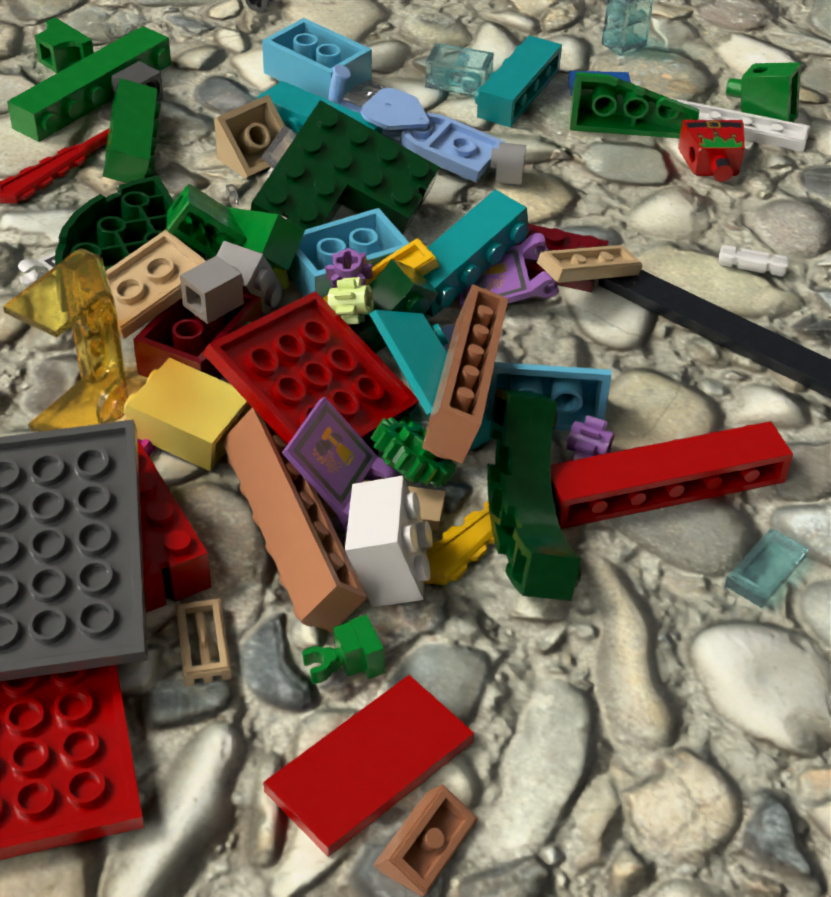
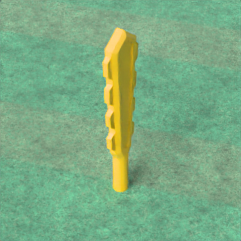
[424,501,495,585]

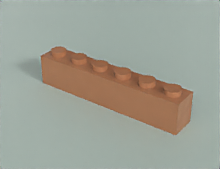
[422,284,508,464]
[222,408,367,632]

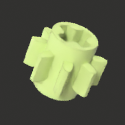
[328,277,374,325]

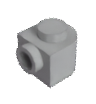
[490,142,526,185]

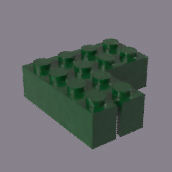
[250,100,440,235]

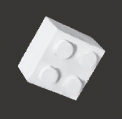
[345,476,432,607]

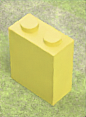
[124,357,252,471]

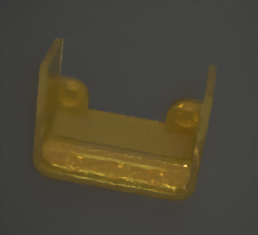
[3,249,128,432]

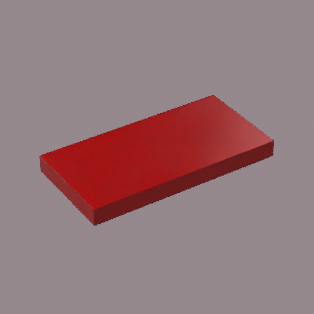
[263,675,474,857]

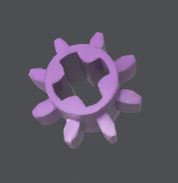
[325,248,373,288]
[566,415,615,460]

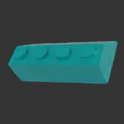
[369,310,492,452]

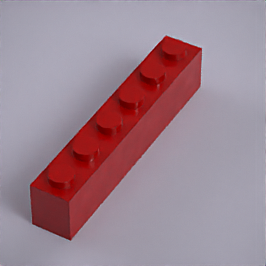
[550,421,793,529]

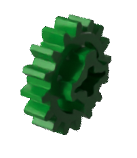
[371,417,457,488]

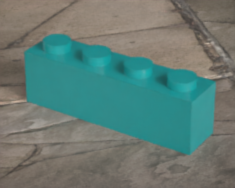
[475,35,562,128]
[258,81,383,139]
[423,189,529,317]

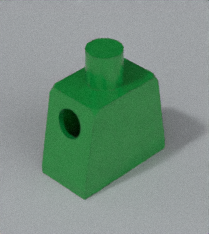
[726,62,801,123]
[167,184,246,258]

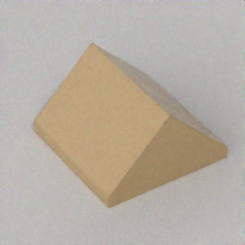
[214,94,292,179]

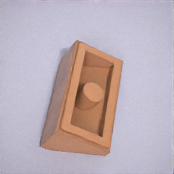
[374,784,478,897]

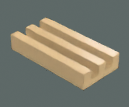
[175,598,232,686]

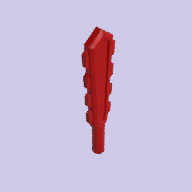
[0,128,109,204]

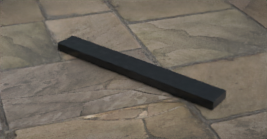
[598,270,831,398]

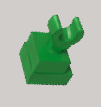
[302,614,386,684]

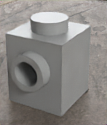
[180,256,244,324]

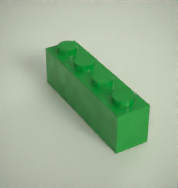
[102,78,161,183]

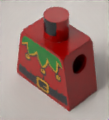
[678,120,745,182]

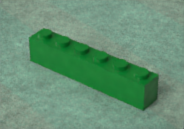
[7,26,172,142]

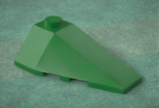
[570,72,700,139]

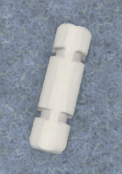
[718,245,789,276]

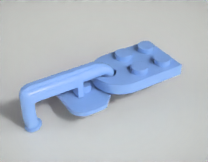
[328,65,505,182]

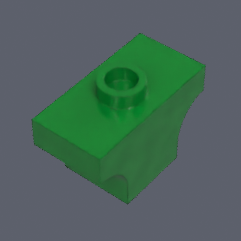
[35,17,94,73]

